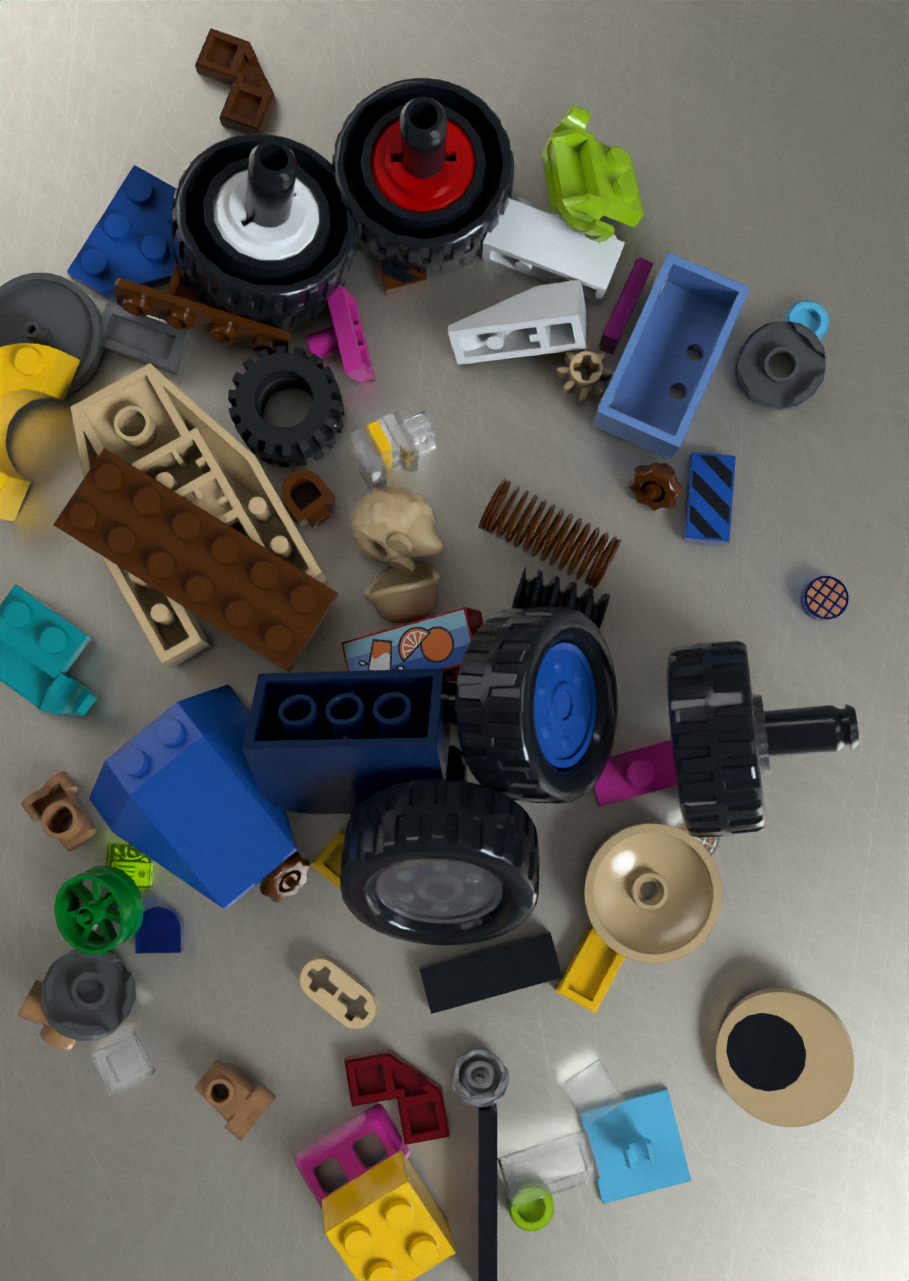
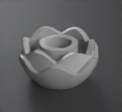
[451,1049,509,1108]

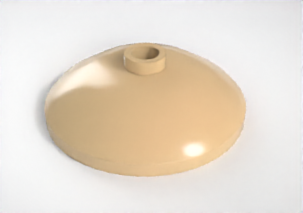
[583,823,722,964]

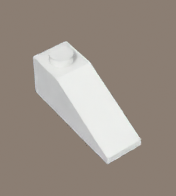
[447,280,588,365]

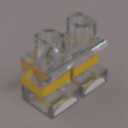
[349,410,437,492]

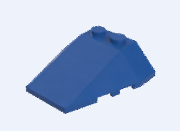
[89,684,298,910]

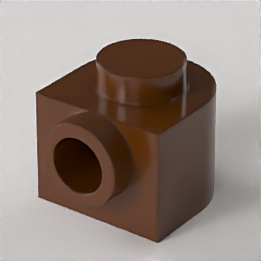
[281,470,336,529]

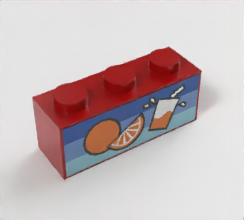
[341,607,483,680]

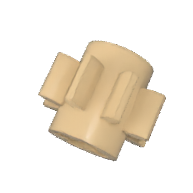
[556,344,613,404]

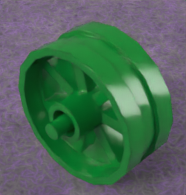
[54,865,144,955]

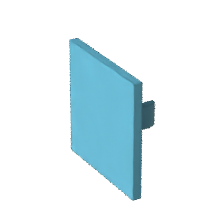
[579,1088,691,1204]

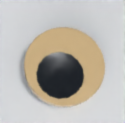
[716,987,854,1127]

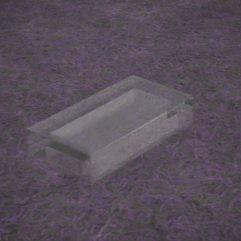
[497,1130,601,1207]

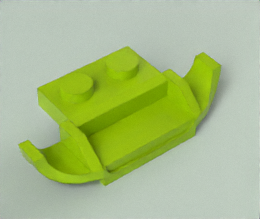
[541,104,644,243]

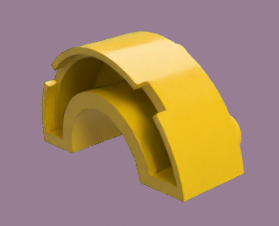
[0,343,80,521]

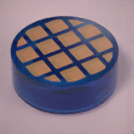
[800,576,849,621]

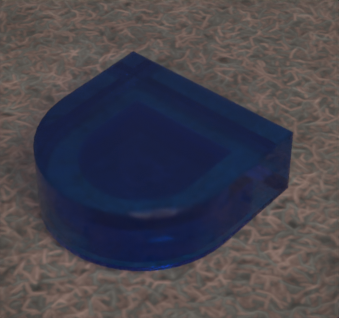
[135,905,184,954]

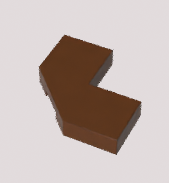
[195,28,276,134]

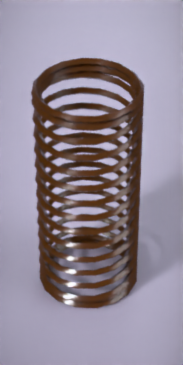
[478,478,621,589]

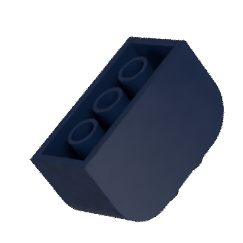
[242,668,452,814]

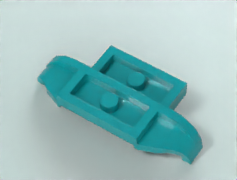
[0,585,98,717]

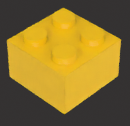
[322,1150,456,1281]

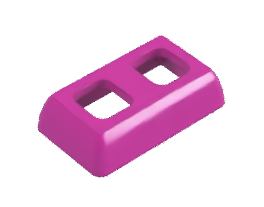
[295,1104,410,1208]

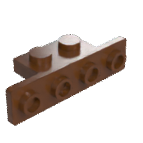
[114,265,291,355]

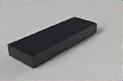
[419,931,563,1014]

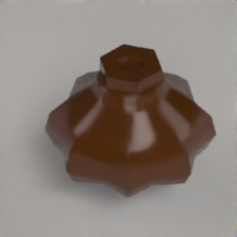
[628,462,683,511]
[259,852,310,903]

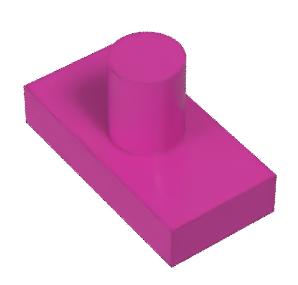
[307,285,375,384]
[593,740,676,807]

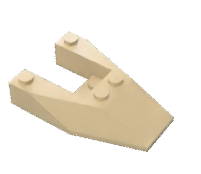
[70,363,327,668]

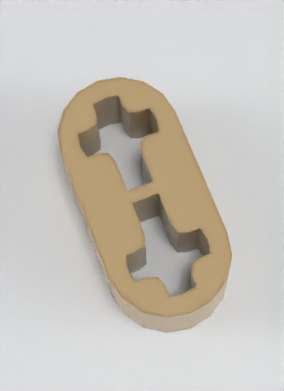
[300,955,377,1029]

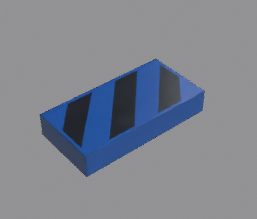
[683,452,736,544]

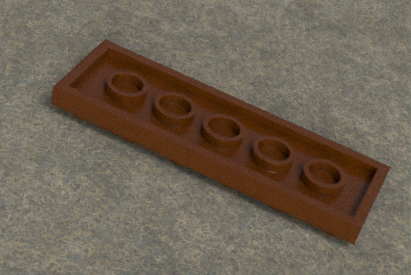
[53,448,339,673]

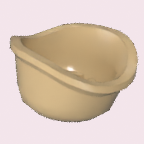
[364,560,440,623]

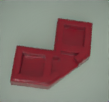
[344,1049,450,1145]

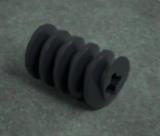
[510,566,610,629]

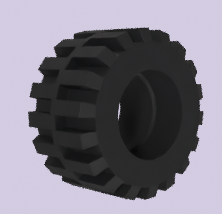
[228,345,345,468]

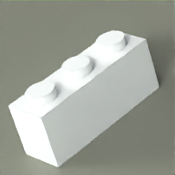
[482,198,625,305]

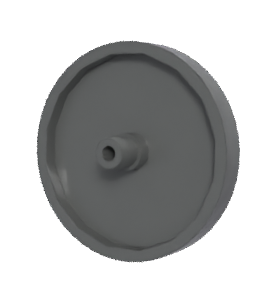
[0,273,104,401]

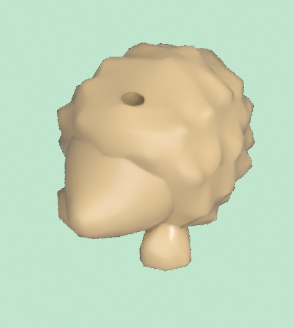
[351,486,443,576]

